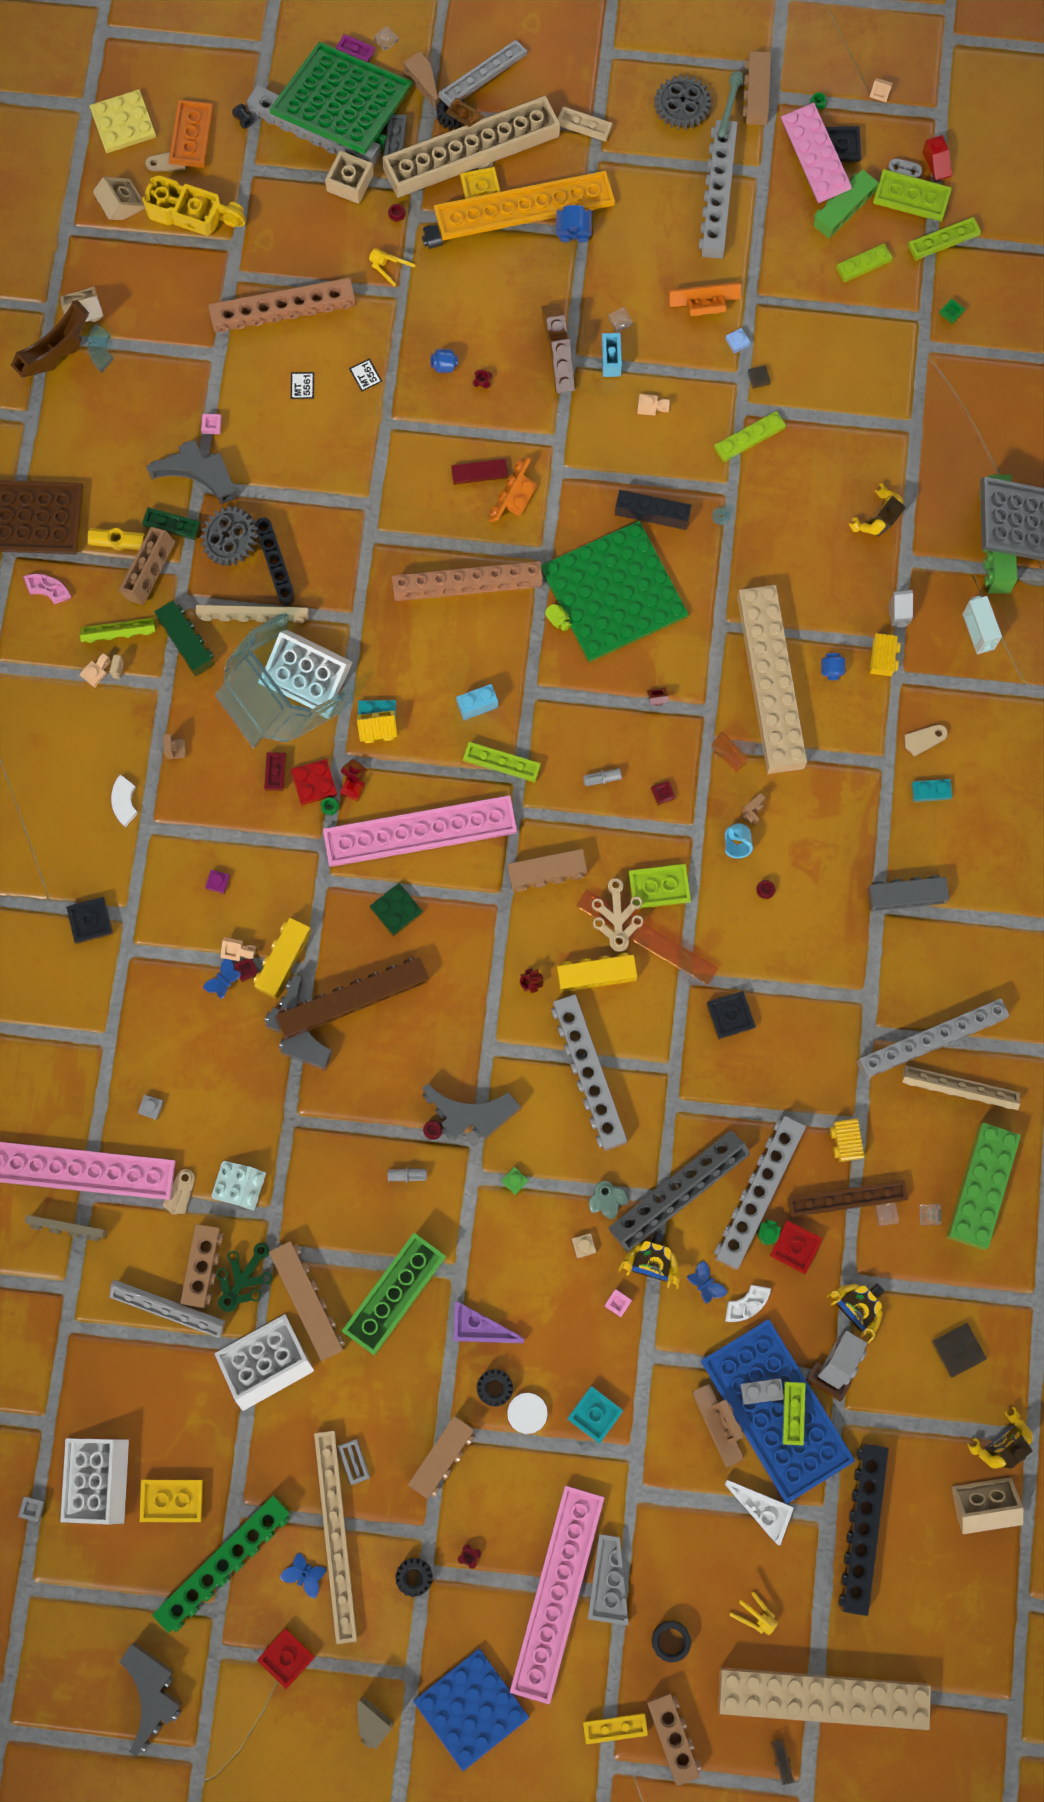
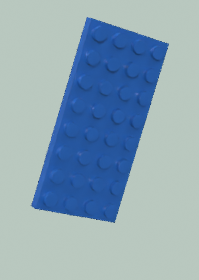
[700,1319,855,1504]

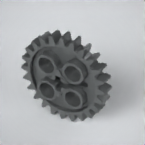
[654,75,711,130]
[200,506,259,567]

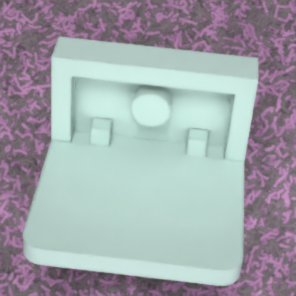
[212,1161,266,1211]

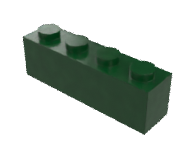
[154,600,214,677]

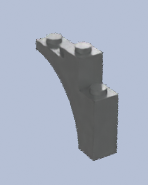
[146,441,237,505]
[264,974,333,1071]
[422,1084,521,1140]
[119,1642,182,1756]

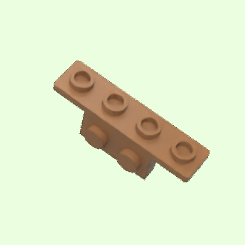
[692,1384,744,1467]

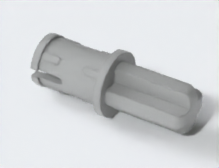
[583,768,622,786]
[388,1167,427,1183]

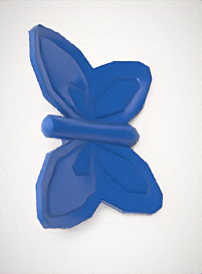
[203,959,241,999]
[687,1261,727,1303]
[280,1553,326,1598]

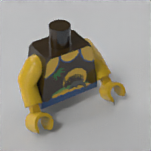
[849,483,906,537]
[618,1232,680,1289]
[826,1283,885,1343]
[967,1407,1033,1469]

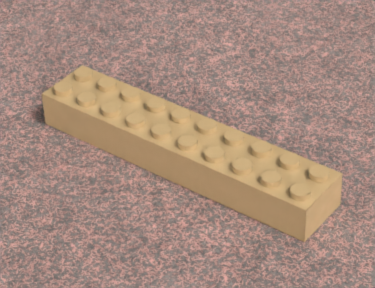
[383,96,560,198]
[737,585,807,774]
[718,1667,931,1730]

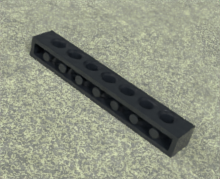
[838,1444,889,1616]

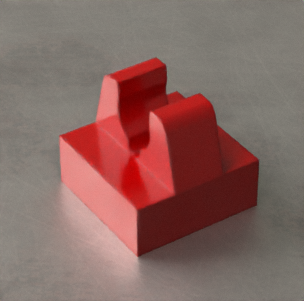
[340,777,365,801]

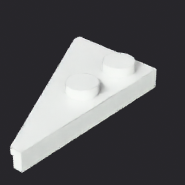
[725,1480,794,1545]

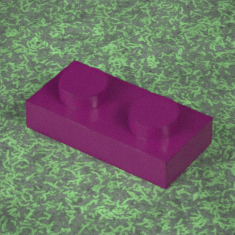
[336,34,375,63]

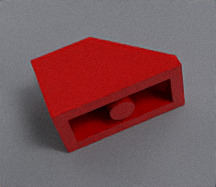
[922,135,952,182]

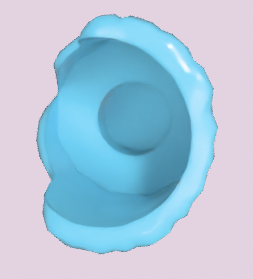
[725,824,753,859]

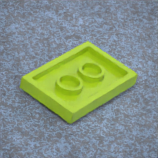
[628,864,691,909]

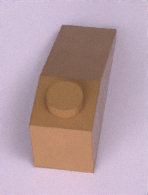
[403,51,438,109]

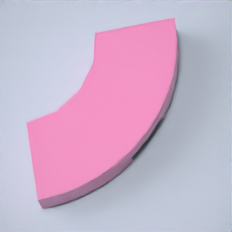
[24,574,72,604]

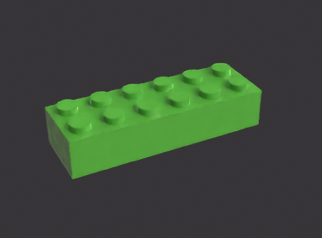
[979,475,1018,593]
[946,1123,1021,1250]
[342,1233,447,1356]

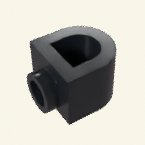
[421,225,443,249]

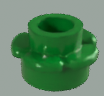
[810,92,827,110]
[321,797,339,816]

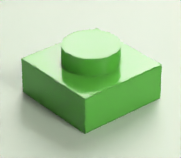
[501,1167,529,1195]

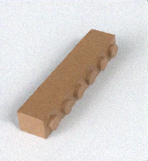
[269,1241,345,1361]

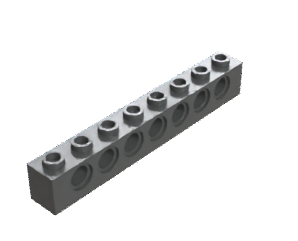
[608,1130,750,1253]

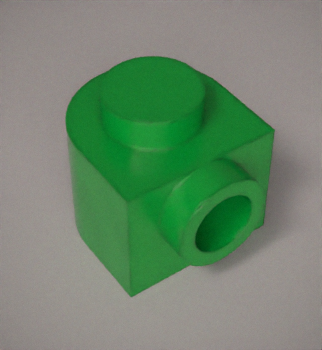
[757,1220,781,1246]

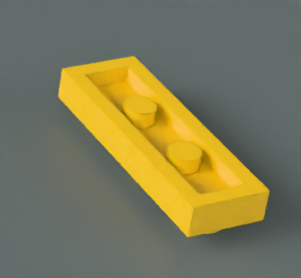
[583,1713,648,1744]

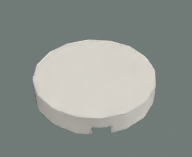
[507,1393,548,1434]

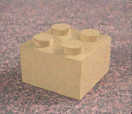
[325,151,374,204]

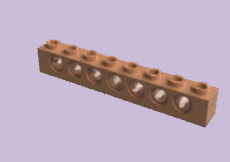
[208,278,356,332]
[392,561,542,601]

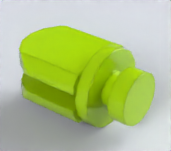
[545,604,572,632]

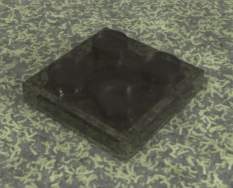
[931,1323,987,1378]

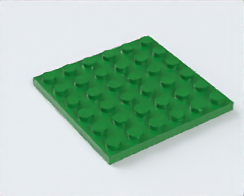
[270,42,413,155]
[541,521,689,663]

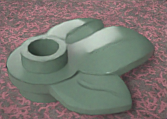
[589,1181,628,1219]

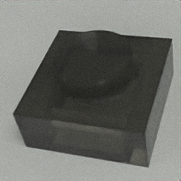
[748,365,771,389]

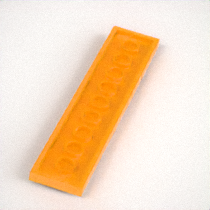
[434,171,615,241]

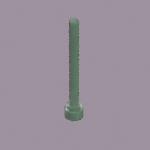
[718,71,744,137]

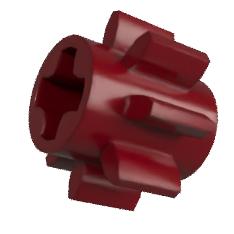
[520,968,543,993]

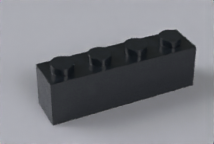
[615,490,692,530]

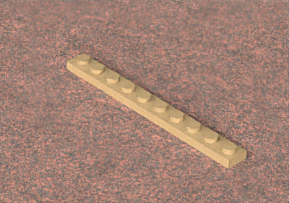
[314,1431,357,1644]

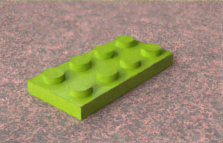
[873,169,952,222]

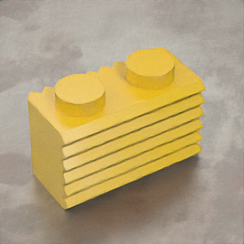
[869,633,901,676]
[357,711,397,743]
[830,1118,864,1162]

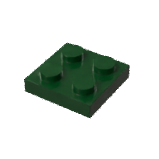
[369,883,423,937]

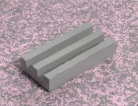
[338,1439,370,1485]

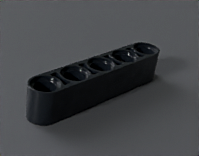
[255,517,295,606]

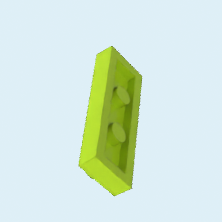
[836,243,893,283]
[782,1382,805,1446]

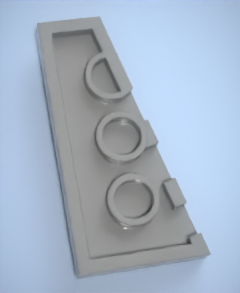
[588,1534,629,1626]

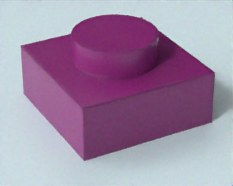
[205,870,230,894]

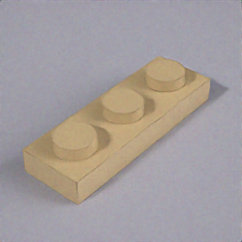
[558,106,612,142]

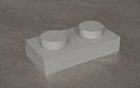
[740,1379,784,1405]

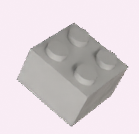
[818,1331,867,1389]

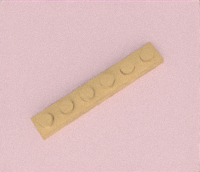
[196,605,310,623]
[902,1065,1020,1110]

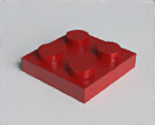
[290,759,337,806]
[769,1221,823,1275]
[257,1628,315,1690]

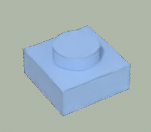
[725,328,750,354]

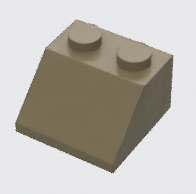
[357,1696,394,1749]

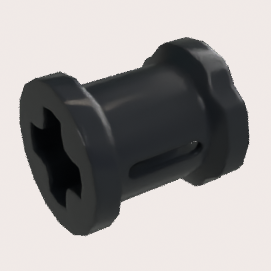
[232,104,255,129]

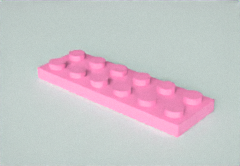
[781,103,852,203]

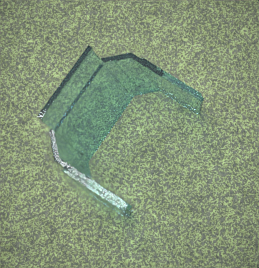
[216,613,347,748]

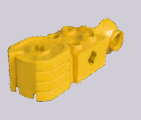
[142,175,245,236]

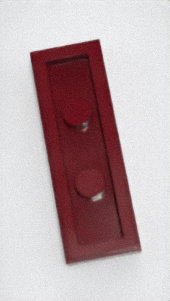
[451,459,508,485]

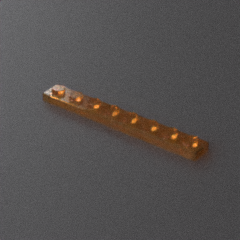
[576,889,718,985]

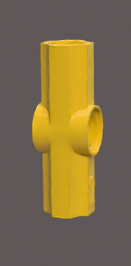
[88,528,146,551]

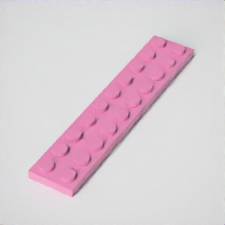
[323,796,517,867]
[0,1142,176,1200]
[510,1486,604,1704]

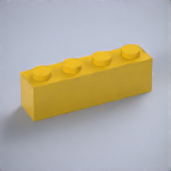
[254,918,312,999]
[557,953,637,992]

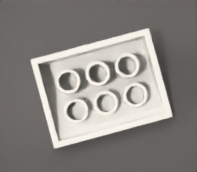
[259,630,353,715]
[214,1314,314,1411]
[60,1439,129,1524]

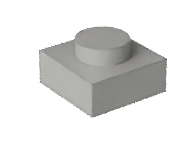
[138,1095,164,1120]
[18,1496,45,1522]

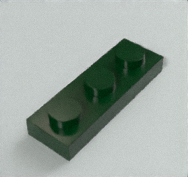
[142,507,201,540]

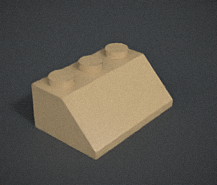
[952,1477,1023,1534]

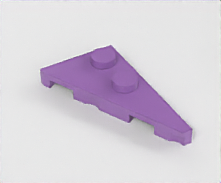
[453,1302,524,1343]

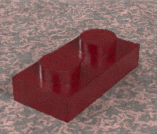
[264,752,286,791]

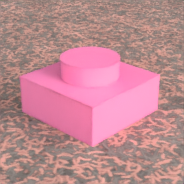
[201,414,222,434]
[605,1289,632,1317]

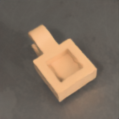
[637,394,670,416]
[79,653,111,688]
[221,937,257,961]

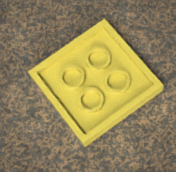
[89,89,156,154]

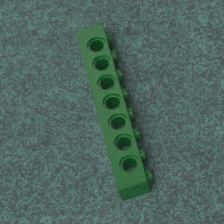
[152,1495,291,1634]

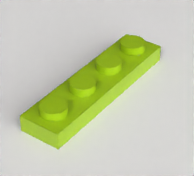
[908,217,981,261]
[714,411,786,463]
[80,617,156,643]
[463,742,541,783]

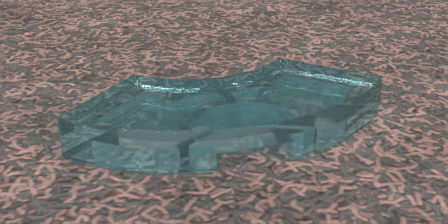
[88,324,113,372]

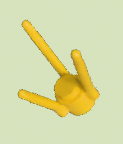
[369,248,416,286]
[729,1592,778,1635]

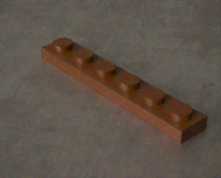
[787,1180,908,1218]

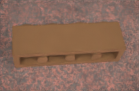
[743,51,771,125]
[507,849,587,892]
[408,1416,475,1499]

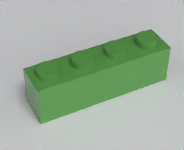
[813,169,879,239]

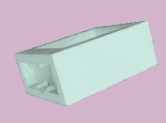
[962,596,1002,654]

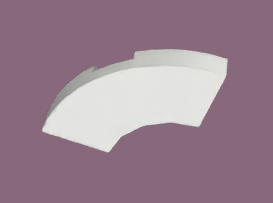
[111,775,138,827]
[725,1285,771,1322]

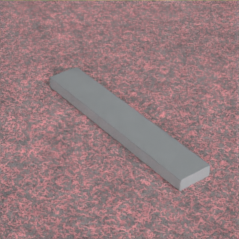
[438,40,527,108]
[109,1280,225,1338]

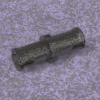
[770,1738,795,1785]

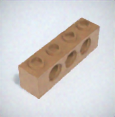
[119,527,175,605]
[180,1224,224,1309]
[646,1692,702,1786]

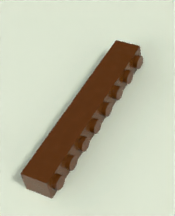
[275,957,429,1041]

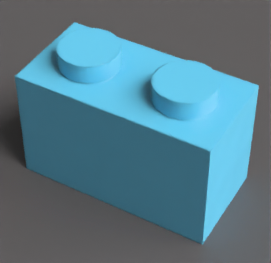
[602,333,622,377]
[456,684,498,721]

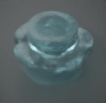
[712,507,730,525]

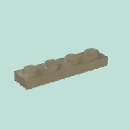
[24,1215,107,1242]

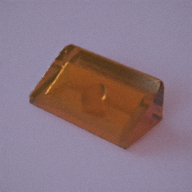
[446,98,484,127]
[711,732,747,772]

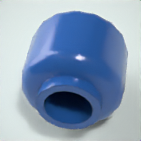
[430,349,458,373]
[821,653,846,680]

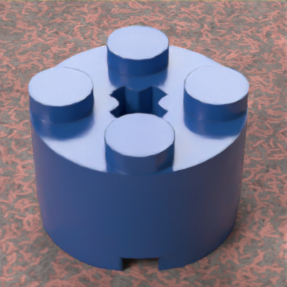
[556,205,592,242]

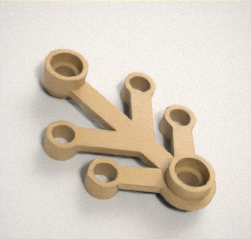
[592,878,643,952]

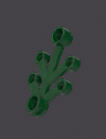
[216,1243,273,1312]

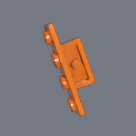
[669,282,741,316]
[488,457,537,522]

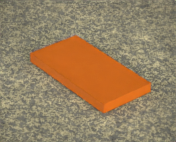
[169,99,214,168]

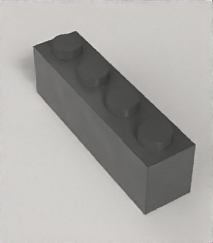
[867,875,949,912]

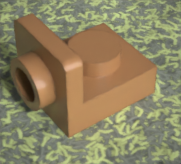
[163,734,186,759]
[742,793,766,825]

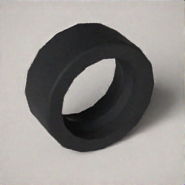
[651,1620,691,1663]

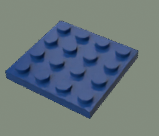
[413,1648,529,1771]

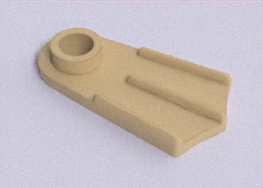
[146,152,186,172]
[904,725,947,757]
[162,1169,195,1215]

